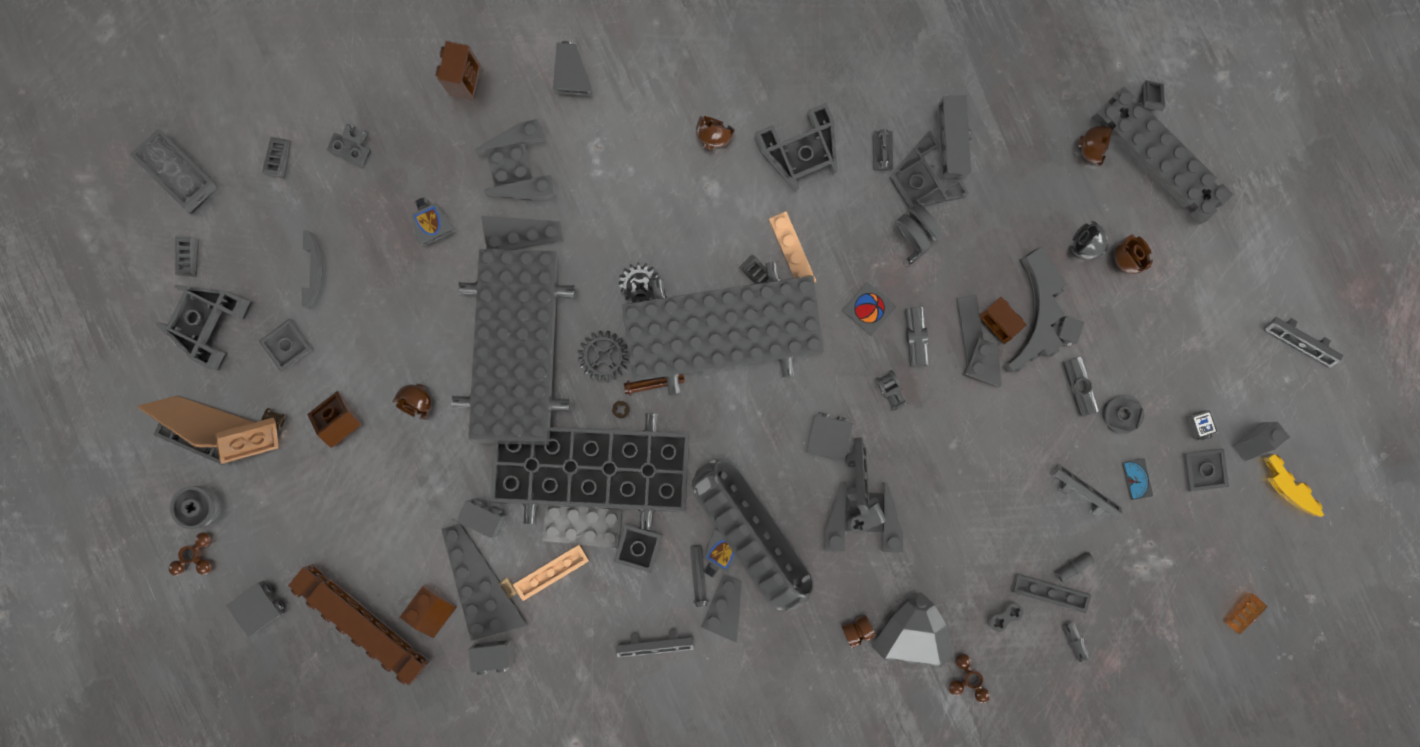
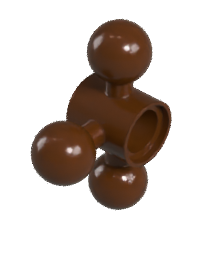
[168,532,212,576]
[948,654,990,703]

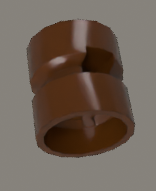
[841,615,876,649]

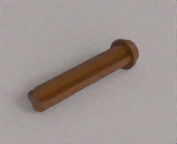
[623,374,685,396]

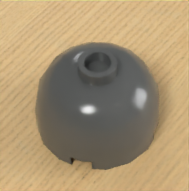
[1070,221,1109,260]

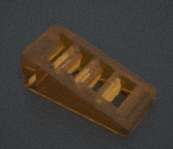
[1224,593,1268,635]

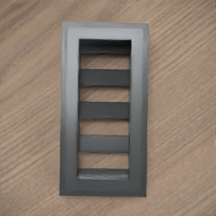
[262,137,290,178]
[175,235,198,276]
[739,254,768,284]

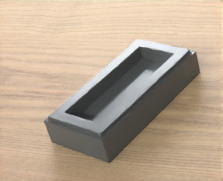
[1143,80,1165,112]

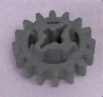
[619,262,659,303]

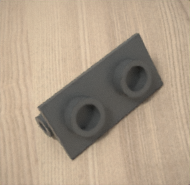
[873,129,893,169]

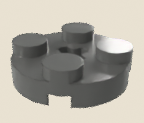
[1104,395,1144,433]

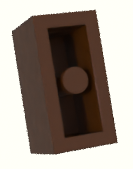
[979,297,1027,344]

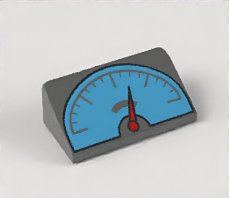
[1123,458,1153,500]

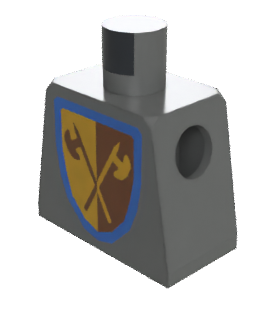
[411,197,455,246]
[703,529,738,578]

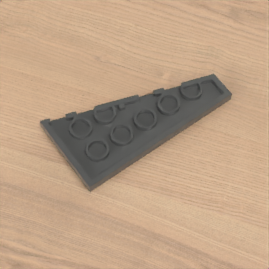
[441,524,527,641]

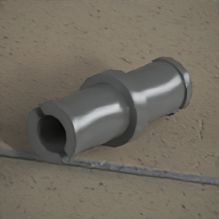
[1056,552,1095,583]
[1062,622,1091,662]

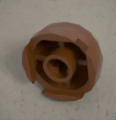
[696,116,735,150]
[1078,126,1111,165]
[1114,235,1153,274]
[392,383,432,419]

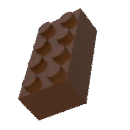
[436,41,480,100]

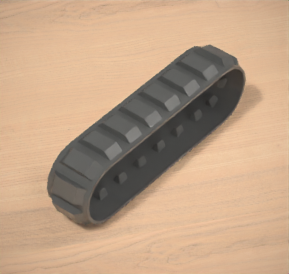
[692,459,813,611]

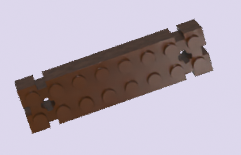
[288,564,430,685]

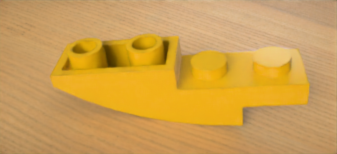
[1263,454,1324,517]

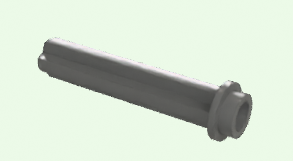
[690,545,709,607]

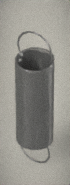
[904,247,930,267]

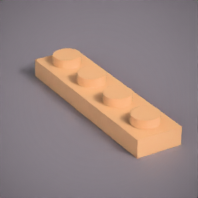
[769,212,816,282]
[513,544,589,601]

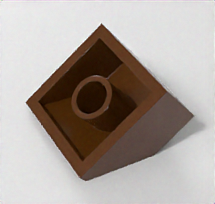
[307,391,361,448]
[399,584,457,638]

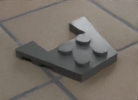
[890,131,969,208]

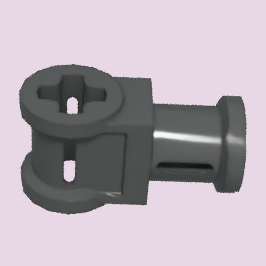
[875,370,908,411]

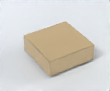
[499,577,518,599]

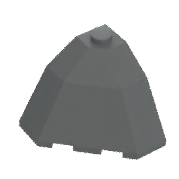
[872,592,954,667]

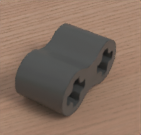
[987,602,1024,632]

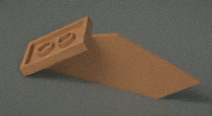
[138,396,279,464]

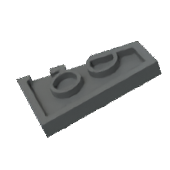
[701,574,742,643]

